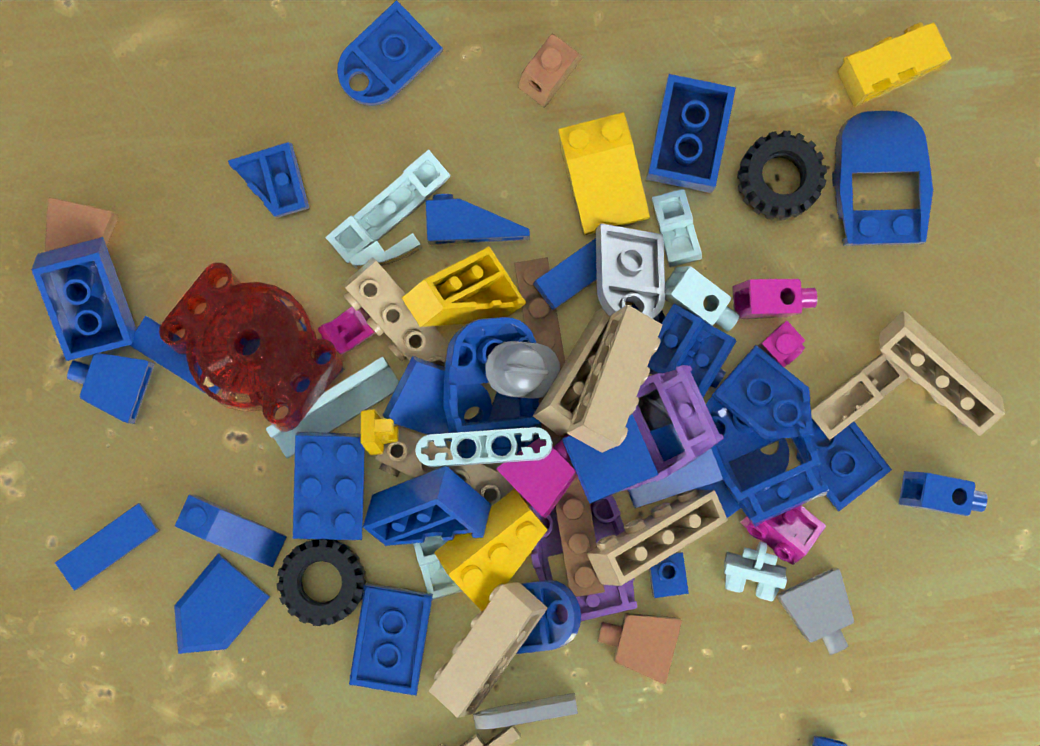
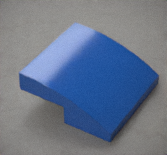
[647,303,736,398]
[562,414,659,504]

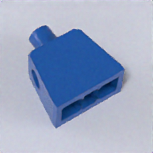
[67,353,155,424]
[899,471,988,516]

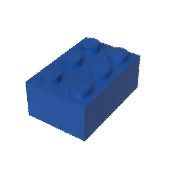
[646,74,736,193]
[31,237,136,361]
[293,432,365,540]

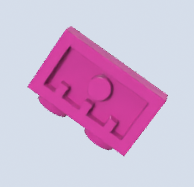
[741,505,826,565]

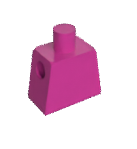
[733,279,817,320]
[497,434,577,518]

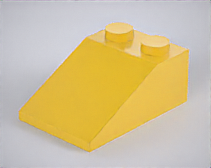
[558,112,650,235]

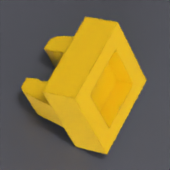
[361,410,399,455]

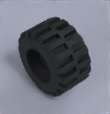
[737,130,827,220]
[277,539,366,626]

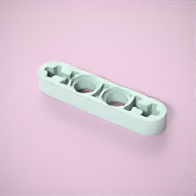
[416,427,553,467]

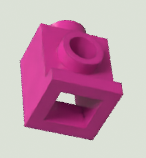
[758,321,805,367]

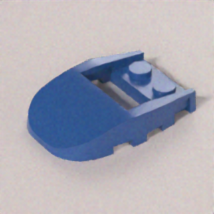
[832,111,933,246]
[443,317,540,458]
[706,397,829,527]

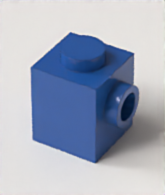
[649,551,689,598]

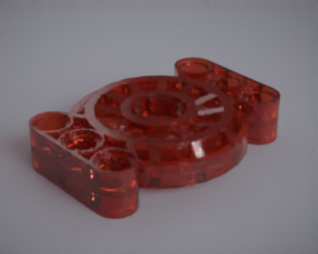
[159,262,344,432]

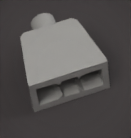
[776,568,854,655]

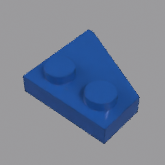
[228,142,309,217]

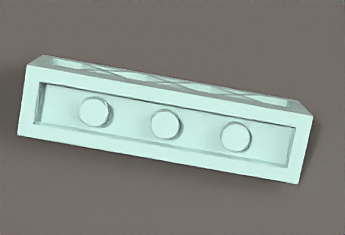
[266,356,399,458]

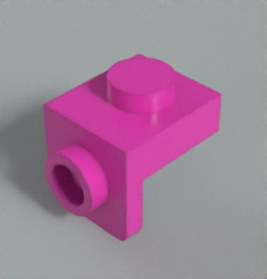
[318,307,375,356]

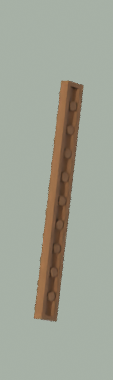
[514,257,605,597]

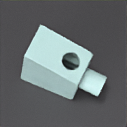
[665,266,740,332]

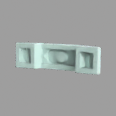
[326,149,451,263]

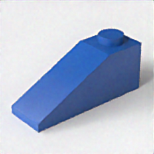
[426,194,530,245]
[175,495,287,568]

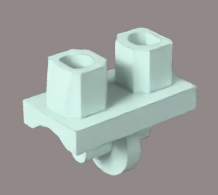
[724,541,787,602]

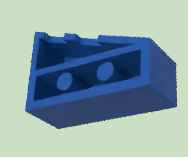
[363,466,492,546]

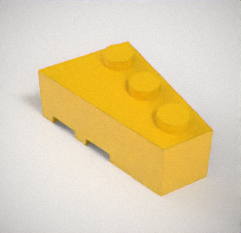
[837,22,952,107]
[402,247,526,327]
[434,488,548,611]

